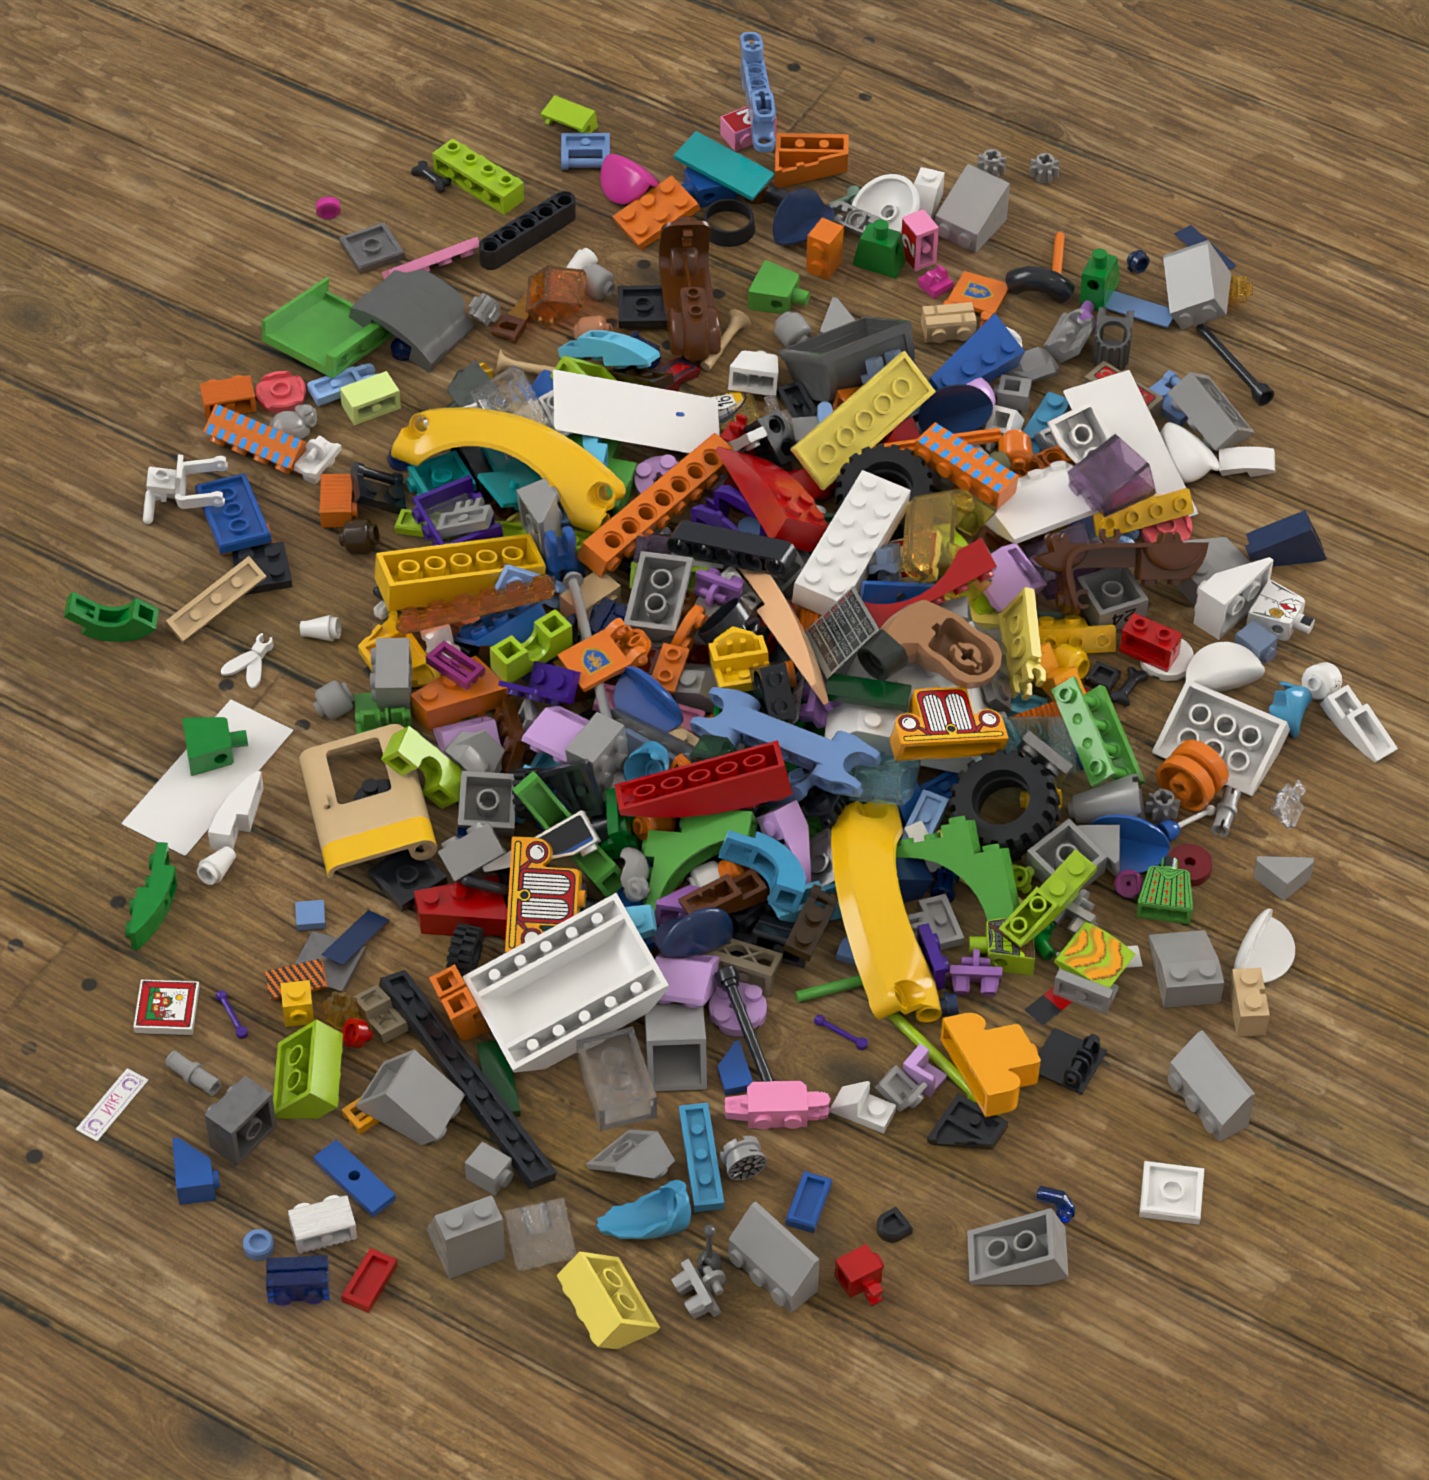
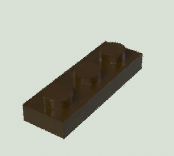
[608,365,675,389]

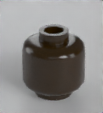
[339,518,380,554]

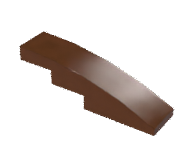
[678,869,770,915]

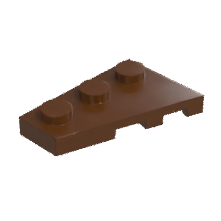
[494,697,527,774]

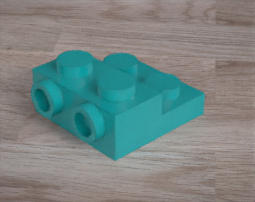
[406,450,477,509]

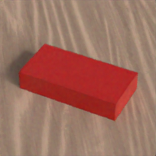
[341,1248,398,1313]

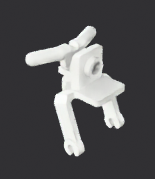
[143,454,228,524]

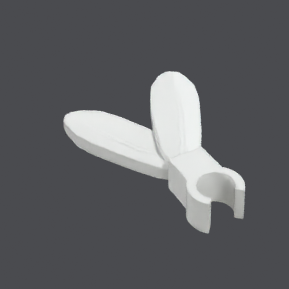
[221,633,274,689]

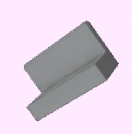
[1053,969,1119,1015]

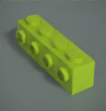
[432,138,524,215]

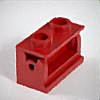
[1119,613,1182,672]

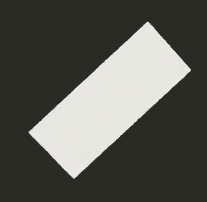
[553,370,720,453]
[1063,370,1198,532]
[122,700,293,856]

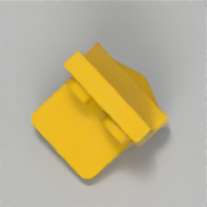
[709,627,769,692]

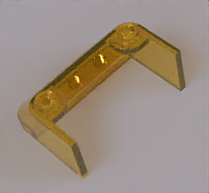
[902,489,997,605]

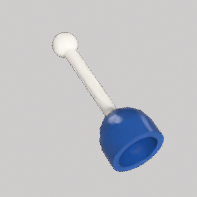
[1156,805,1216,843]

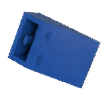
[453,596,546,646]

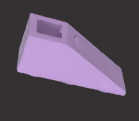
[756,800,811,884]

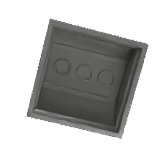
[779,316,915,404]

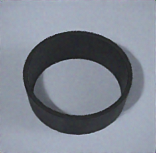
[703,199,755,247]

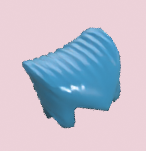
[1269,682,1312,738]
[624,741,669,781]

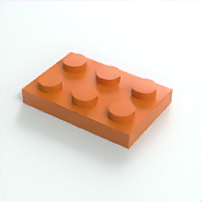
[612,175,701,250]

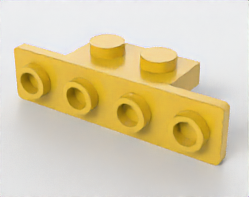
[1092,488,1194,538]
[1038,615,1116,653]

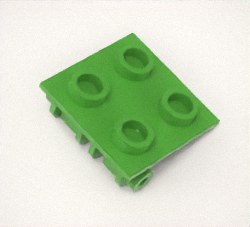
[354,693,412,734]

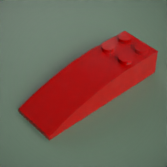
[716,446,829,553]
[614,740,793,818]

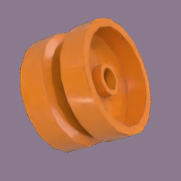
[1156,739,1229,811]

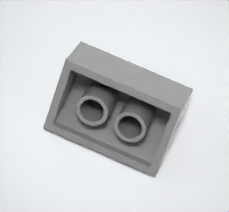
[1168,372,1255,451]
[624,551,694,641]
[1168,1030,1255,1142]
[728,1201,820,1313]

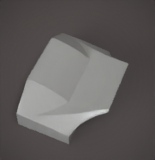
[1004,347,1060,383]
[443,730,505,773]

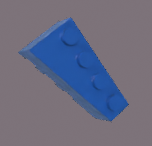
[929,313,1025,391]

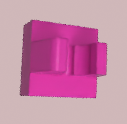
[918,265,953,299]

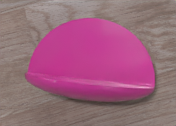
[600,154,660,205]

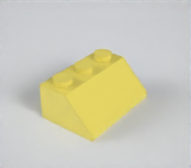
[557,1251,660,1349]

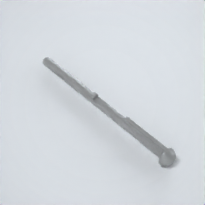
[563,571,613,719]

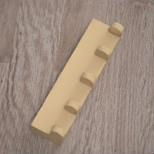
[165,556,266,644]

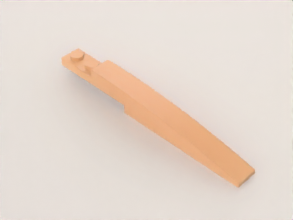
[738,568,829,705]

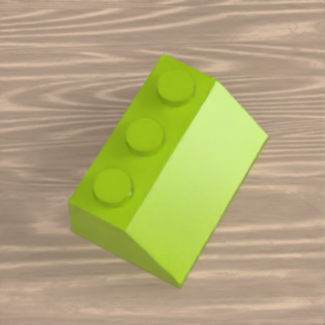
[273,1019,343,1119]

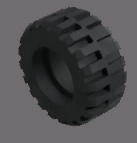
[835,444,936,541]
[949,749,1061,862]

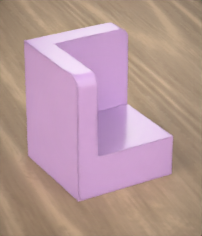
[902,1044,946,1097]

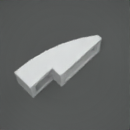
[1320,685,1398,763]
[208,771,263,850]

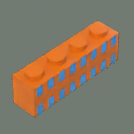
[203,404,307,475]
[914,422,1019,511]

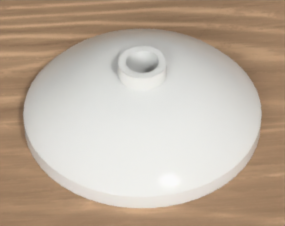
[852,174,920,233]

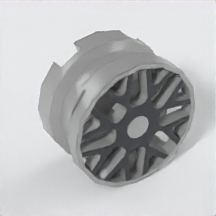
[720,1136,767,1180]

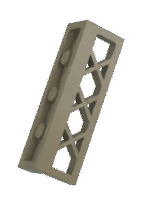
[703,938,783,996]

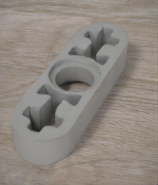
[830,201,889,236]

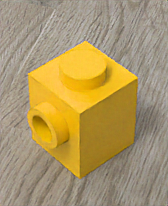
[280,980,314,1027]

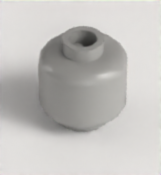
[577,264,615,301]
[774,311,811,347]
[313,680,355,720]

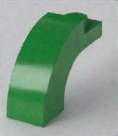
[64,592,159,642]

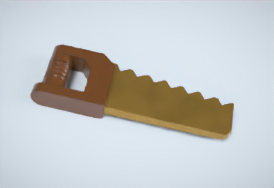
[492,286,544,344]

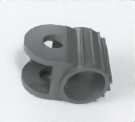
[1092,307,1134,371]

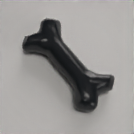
[411,160,452,193]
[1109,667,1148,707]

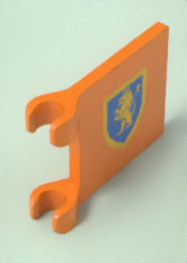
[943,271,1009,328]
[557,618,648,692]

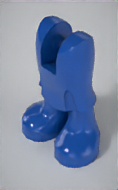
[544,526,585,594]

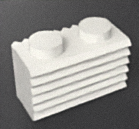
[288,1195,357,1254]

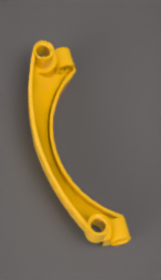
[391,407,626,533]
[831,798,942,1023]

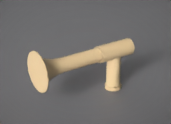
[700,309,751,371]
[496,350,555,375]

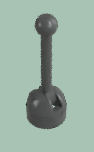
[697,1225,721,1276]

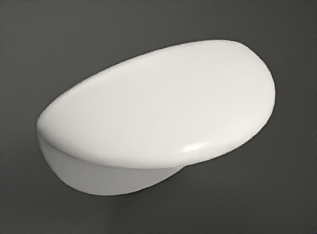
[1160,422,1220,483]
[1186,642,1265,692]
[1234,909,1295,983]

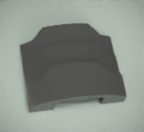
[349,270,474,373]

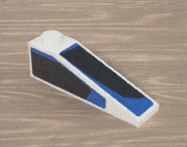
[482,810,601,873]

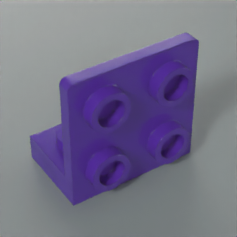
[498,661,581,707]

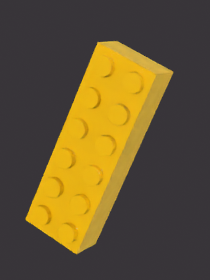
[375,534,546,611]

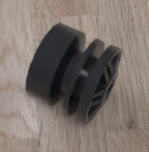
[698,596,771,647]

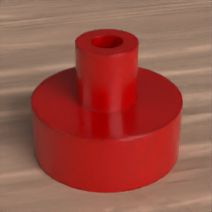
[342,1018,373,1048]

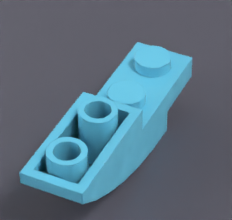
[558,330,660,369]

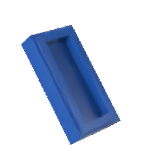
[785,1171,832,1233]

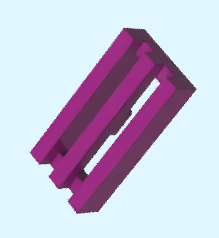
[426,641,485,690]

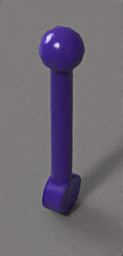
[216,990,248,1039]
[814,1015,868,1050]

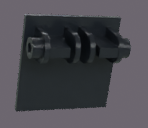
[798,785,851,828]
[1038,1027,1107,1095]

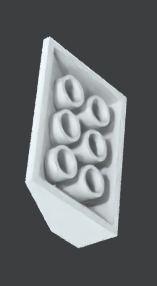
[973,461,1107,543]
[1152,679,1290,797]

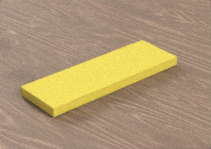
[790,351,936,490]

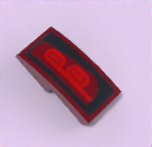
[657,356,701,392]

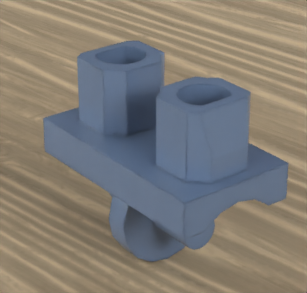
[869,543,908,582]

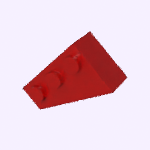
[414,875,507,940]

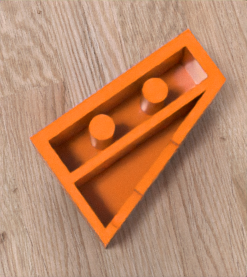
[775,133,849,188]
[410,655,510,732]

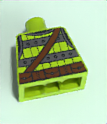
[969,917,1035,976]

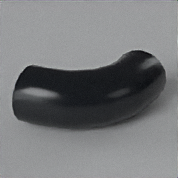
[1005,266,1075,304]

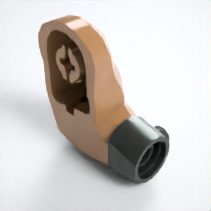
[857,600,1002,689]

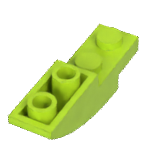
[999,849,1097,948]

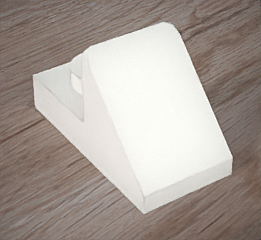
[830,1081,896,1134]

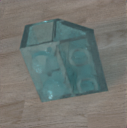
[849,751,921,805]

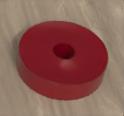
[1168,844,1213,886]

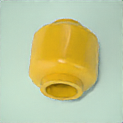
[1053,644,1090,679]

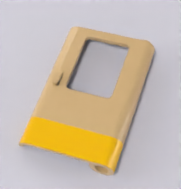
[299,724,437,878]

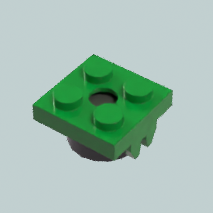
[592,787,642,859]

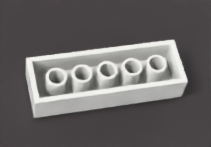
[792,470,911,615]

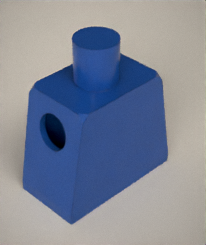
[680,167,736,208]

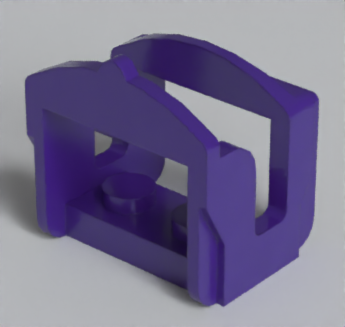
[691,484,768,570]

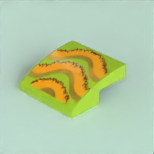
[1053,922,1136,988]

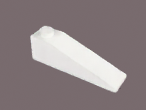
[1047,400,1140,501]

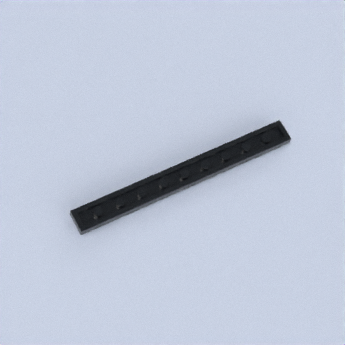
[379,970,557,1189]

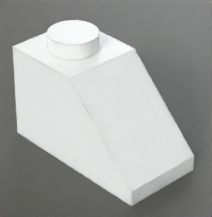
[914,167,945,219]

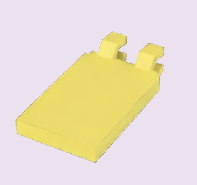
[998,587,1046,701]

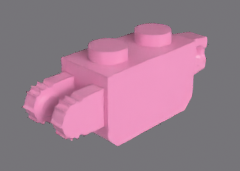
[725,1081,831,1130]

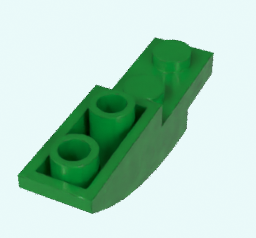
[125,842,178,950]

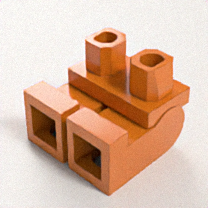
[429,964,490,1041]

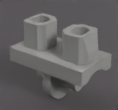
[1052,889,1099,936]
[671,1258,726,1319]

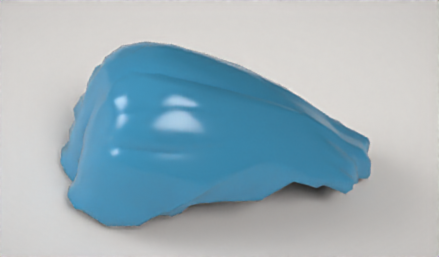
[596,1180,691,1240]

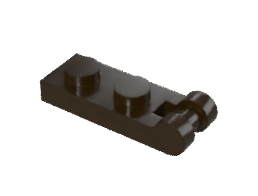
[783,884,838,962]

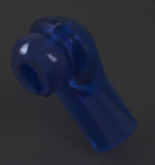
[1037,1186,1076,1223]

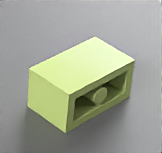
[340,371,401,425]

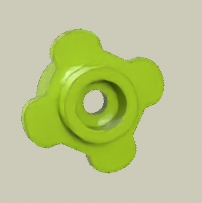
[1012,864,1035,894]

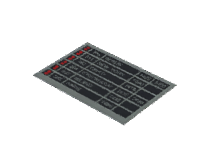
[805,586,879,679]

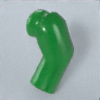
[1034,922,1056,961]

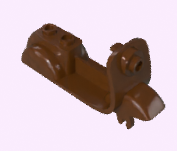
[659,216,721,360]
[1029,529,1209,615]

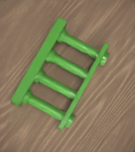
[1051,676,1146,787]

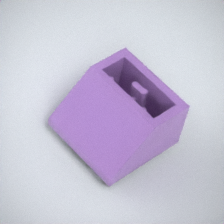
[974,543,1047,613]
[521,706,589,764]
[655,952,719,1008]

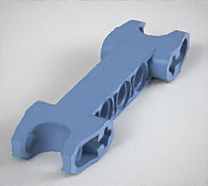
[740,32,776,152]
[689,687,882,797]

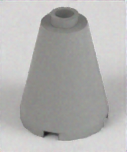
[1068,774,1145,825]

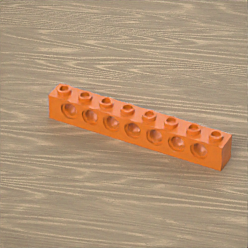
[577,433,733,578]

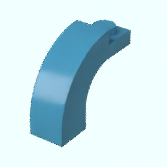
[718,830,806,913]

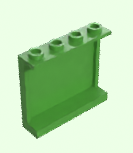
[261,277,394,378]

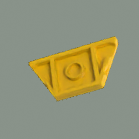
[358,611,441,687]

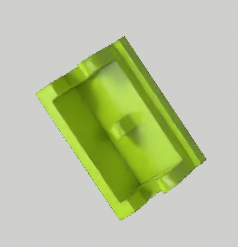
[541,95,598,133]

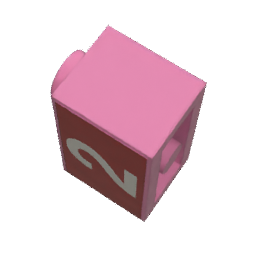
[720,106,777,151]
[901,209,939,272]

